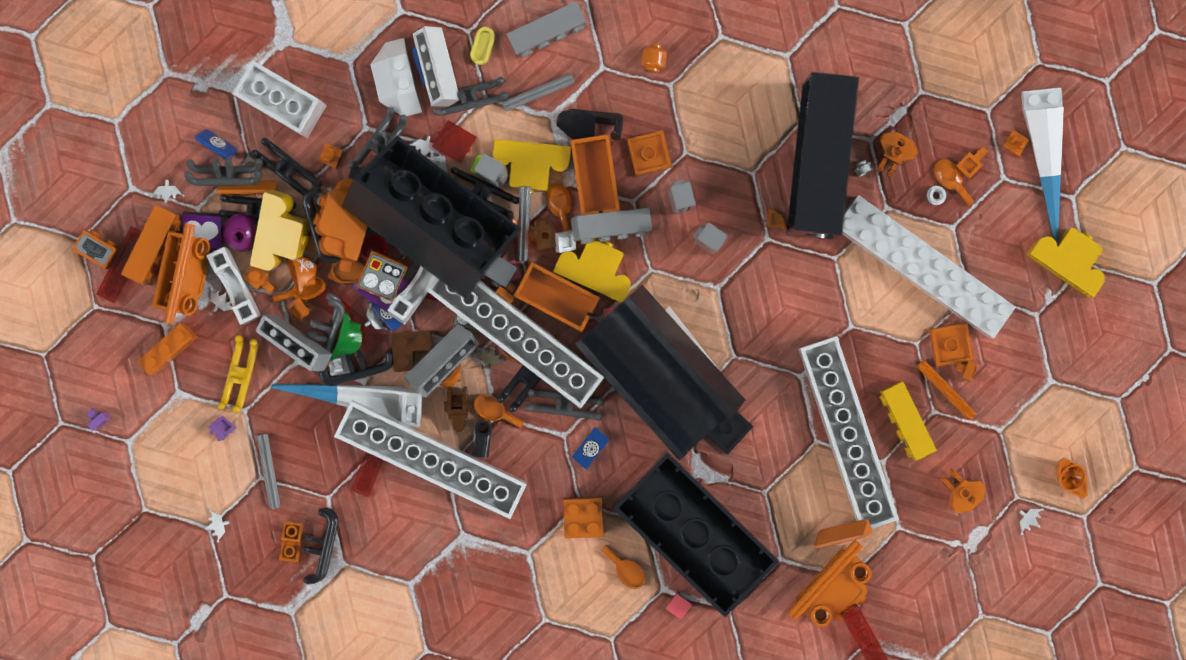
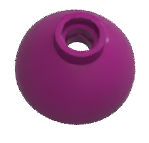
[222,214,258,252]

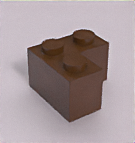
[391,330,433,372]

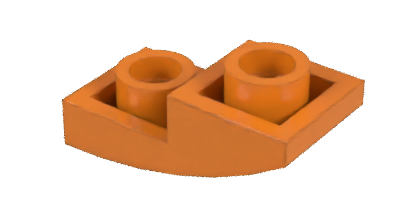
[279,521,303,563]

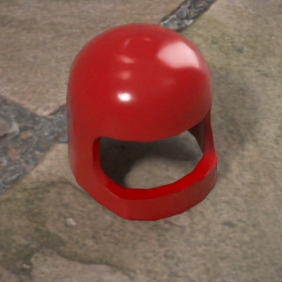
[360,234,387,263]

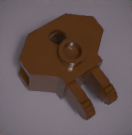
[444,386,472,432]

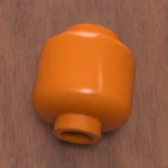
[641,44,667,73]

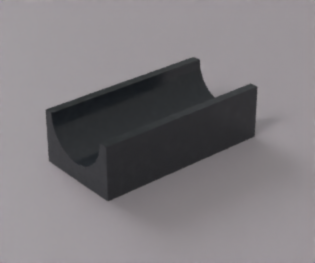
[786,72,859,240]
[342,136,522,300]
[575,285,746,461]
[613,450,780,617]

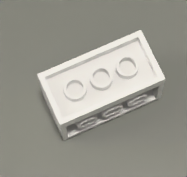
[232,60,327,139]

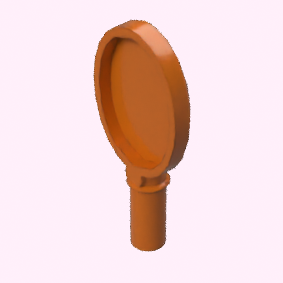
[934,159,974,206]
[546,184,571,231]
[331,260,365,283]
[273,277,326,302]
[474,394,524,428]
[601,545,646,589]

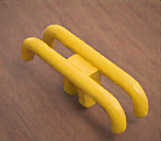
[217,335,258,414]

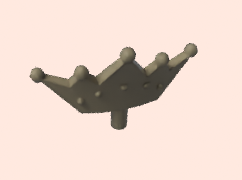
[476,346,506,369]

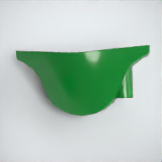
[330,312,363,360]

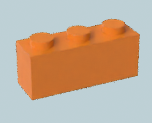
[137,323,198,376]

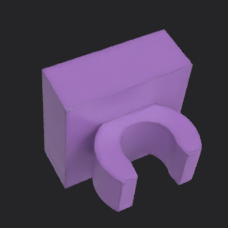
[86,408,112,431]
[208,415,236,441]

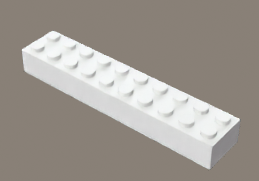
[842,195,1016,339]
[426,278,605,408]
[798,336,899,529]
[334,400,527,519]

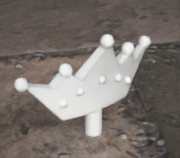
[409,136,441,157]
[150,180,185,203]
[210,287,232,312]
[364,303,388,330]
[1019,508,1044,535]
[205,509,230,543]

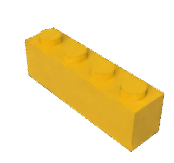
[879,381,937,461]

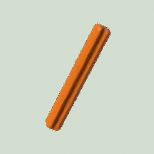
[917,360,976,420]

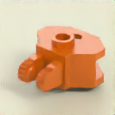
[876,132,918,178]
[940,469,986,513]

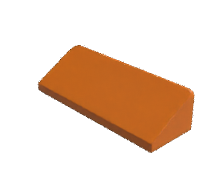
[217,180,278,195]
[814,519,873,549]

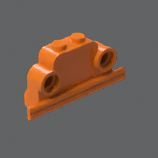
[313,178,367,273]
[152,223,210,324]
[787,540,872,627]

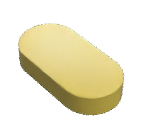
[470,27,495,65]

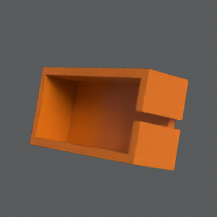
[570,135,620,215]
[121,205,183,286]
[514,262,600,332]

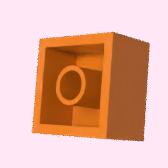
[563,496,603,539]

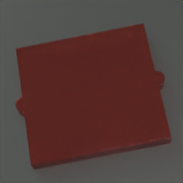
[432,120,477,164]

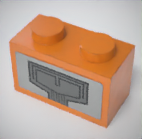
[72,229,121,270]

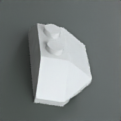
[370,38,422,116]

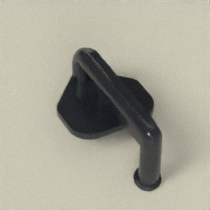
[556,109,623,141]

